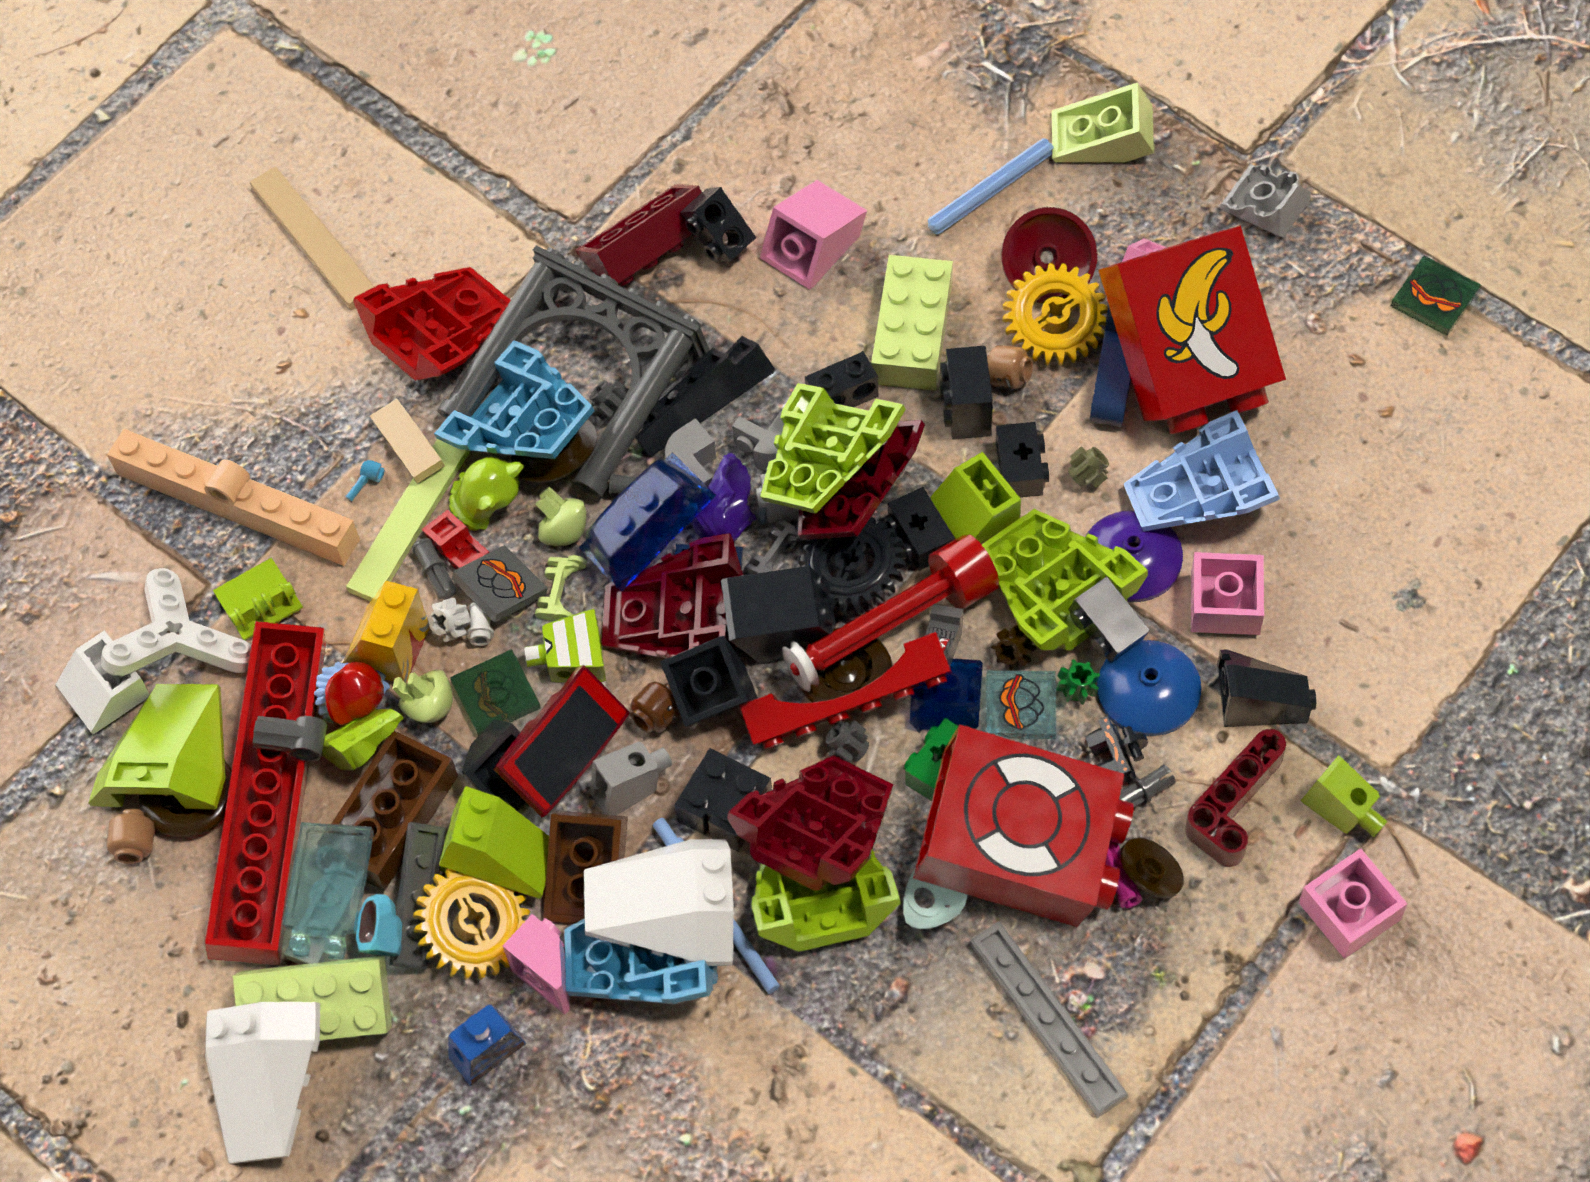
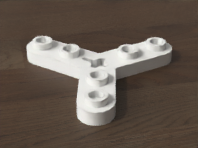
[100,568,251,676]

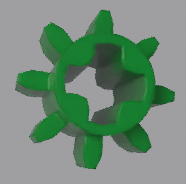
[1056,659,1100,705]

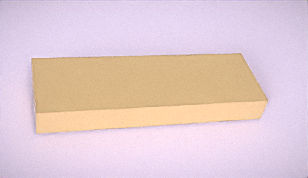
[370,399,445,484]

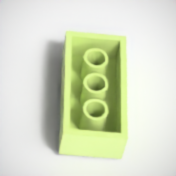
[871,255,953,391]
[233,955,392,1040]

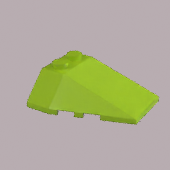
[751,850,901,952]

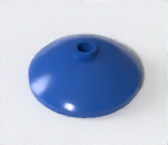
[1097,640,1202,736]

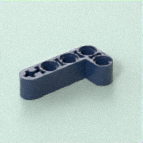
[1089,304,1131,427]

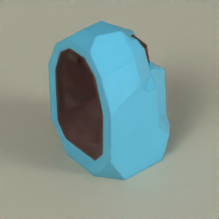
[356,894,403,956]

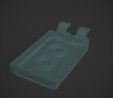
[283,822,374,960]

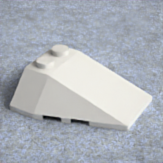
[584,839,734,966]
[205,1002,320,1164]

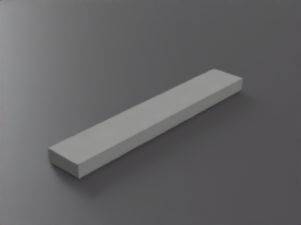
[970,921,1128,1118]

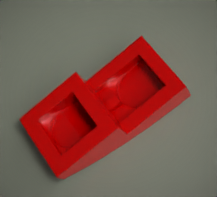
[422,509,490,569]

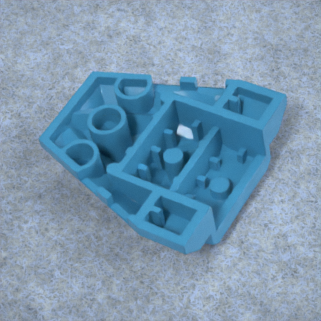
[434,340,594,459]
[564,918,718,1004]

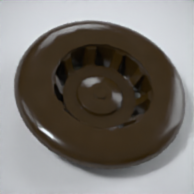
[511,420,597,483]
[800,628,893,714]
[139,761,232,837]

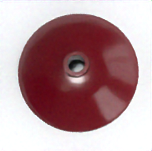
[1001,207,1098,304]

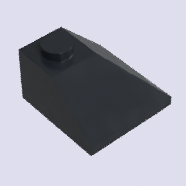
[462,719,526,811]

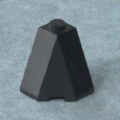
[1217,649,1317,727]

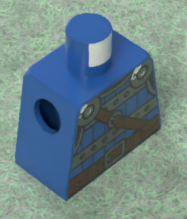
[448,1004,526,1086]

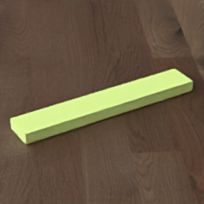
[346,439,470,602]

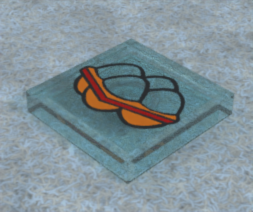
[986,671,1056,739]

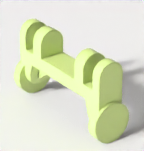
[534,555,587,621]

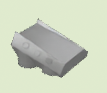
[1221,164,1311,238]

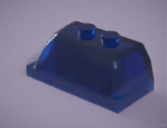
[579,452,716,592]

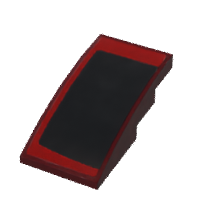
[494,665,630,818]

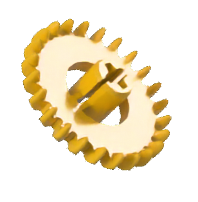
[1002,263,1108,366]
[413,868,530,980]

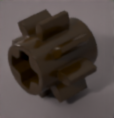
[991,625,1037,670]

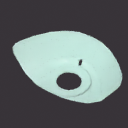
[903,869,968,929]

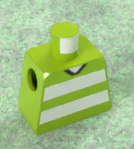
[524,609,606,683]

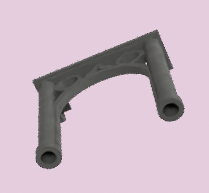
[437,245,710,498]

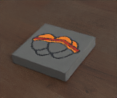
[452,545,548,622]

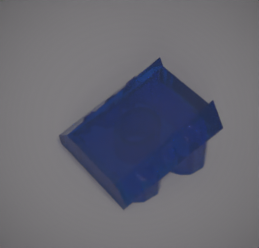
[909,659,983,733]

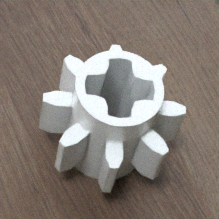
[428,598,471,642]

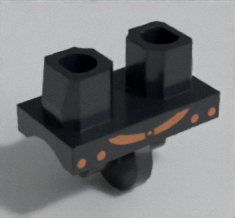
[1085,716,1148,785]

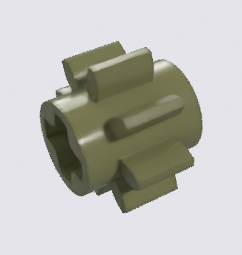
[1068,446,1110,488]

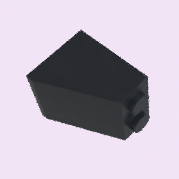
[721,566,835,664]

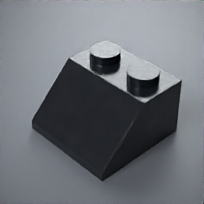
[660,636,758,727]

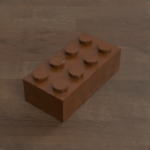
[318,730,458,891]

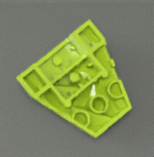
[760,383,906,513]
[981,509,1148,650]

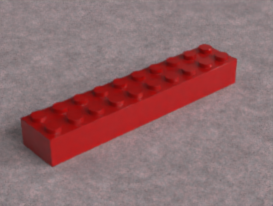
[205,621,326,966]

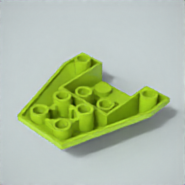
[88,684,225,809]

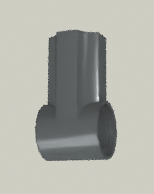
[253,716,327,761]

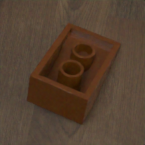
[543,810,628,923]

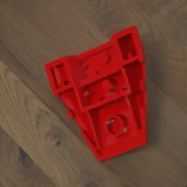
[353,267,511,381]

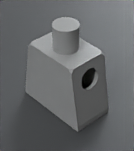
[590,742,672,815]

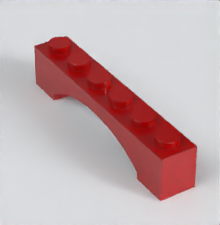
[739,632,952,750]

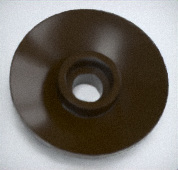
[1120,838,1184,898]

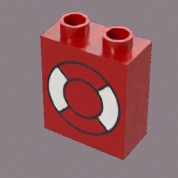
[913,725,1134,927]

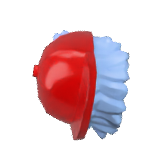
[314,662,390,725]

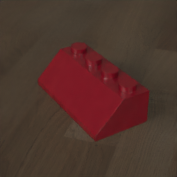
[575,184,710,287]

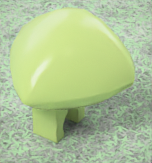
[536,487,586,546]
[393,669,453,723]

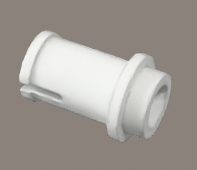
[467,602,494,646]

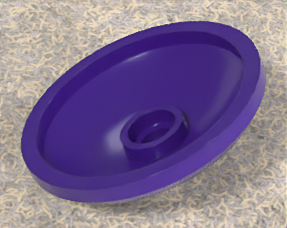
[1085,511,1183,603]

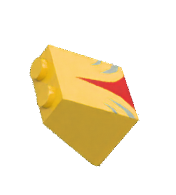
[343,580,430,683]

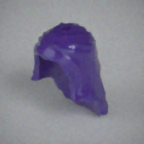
[691,453,757,542]

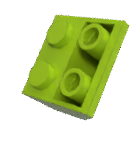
[930,451,1021,543]

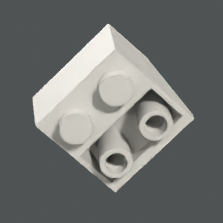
[55,630,150,735]

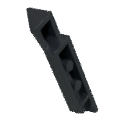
[635,336,775,456]

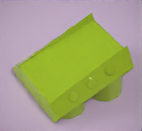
[322,709,404,770]

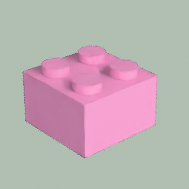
[1191,552,1264,635]
[1299,848,1407,959]

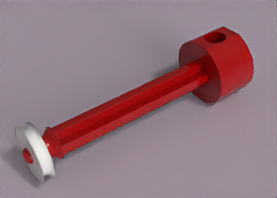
[782,535,999,692]

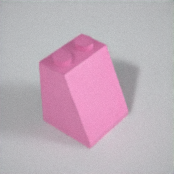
[760,180,867,289]

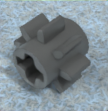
[589,379,629,420]
[826,720,869,763]

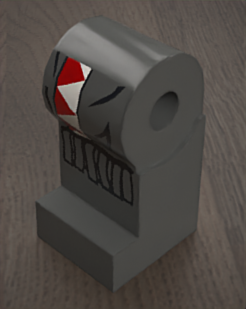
[926,604,963,666]

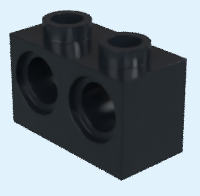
[680,187,757,262]
[805,351,879,407]

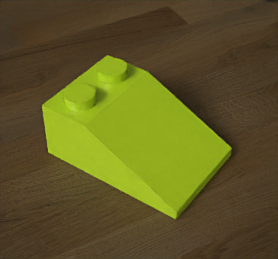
[439,786,549,899]

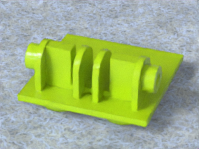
[213,557,303,641]

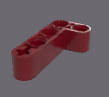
[1185,729,1286,867]

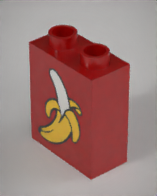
[1098,226,1286,434]

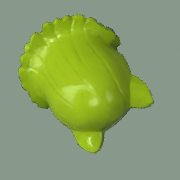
[449,457,524,531]

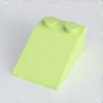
[1052,83,1154,162]

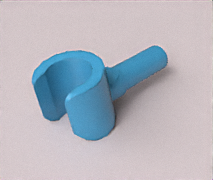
[345,460,385,502]

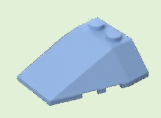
[1123,410,1280,532]

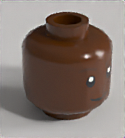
[630,682,680,733]

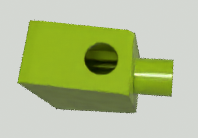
[1300,755,1387,837]

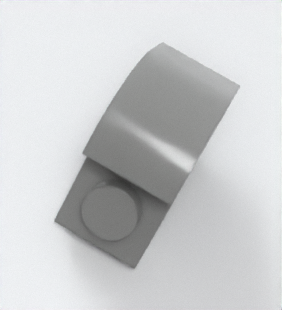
[732,411,784,471]
[665,419,717,498]

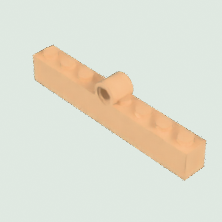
[107,429,360,566]

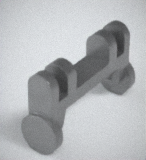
[744,520,810,574]

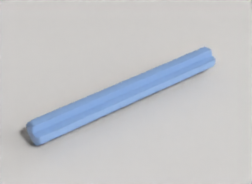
[928,138,1054,235]

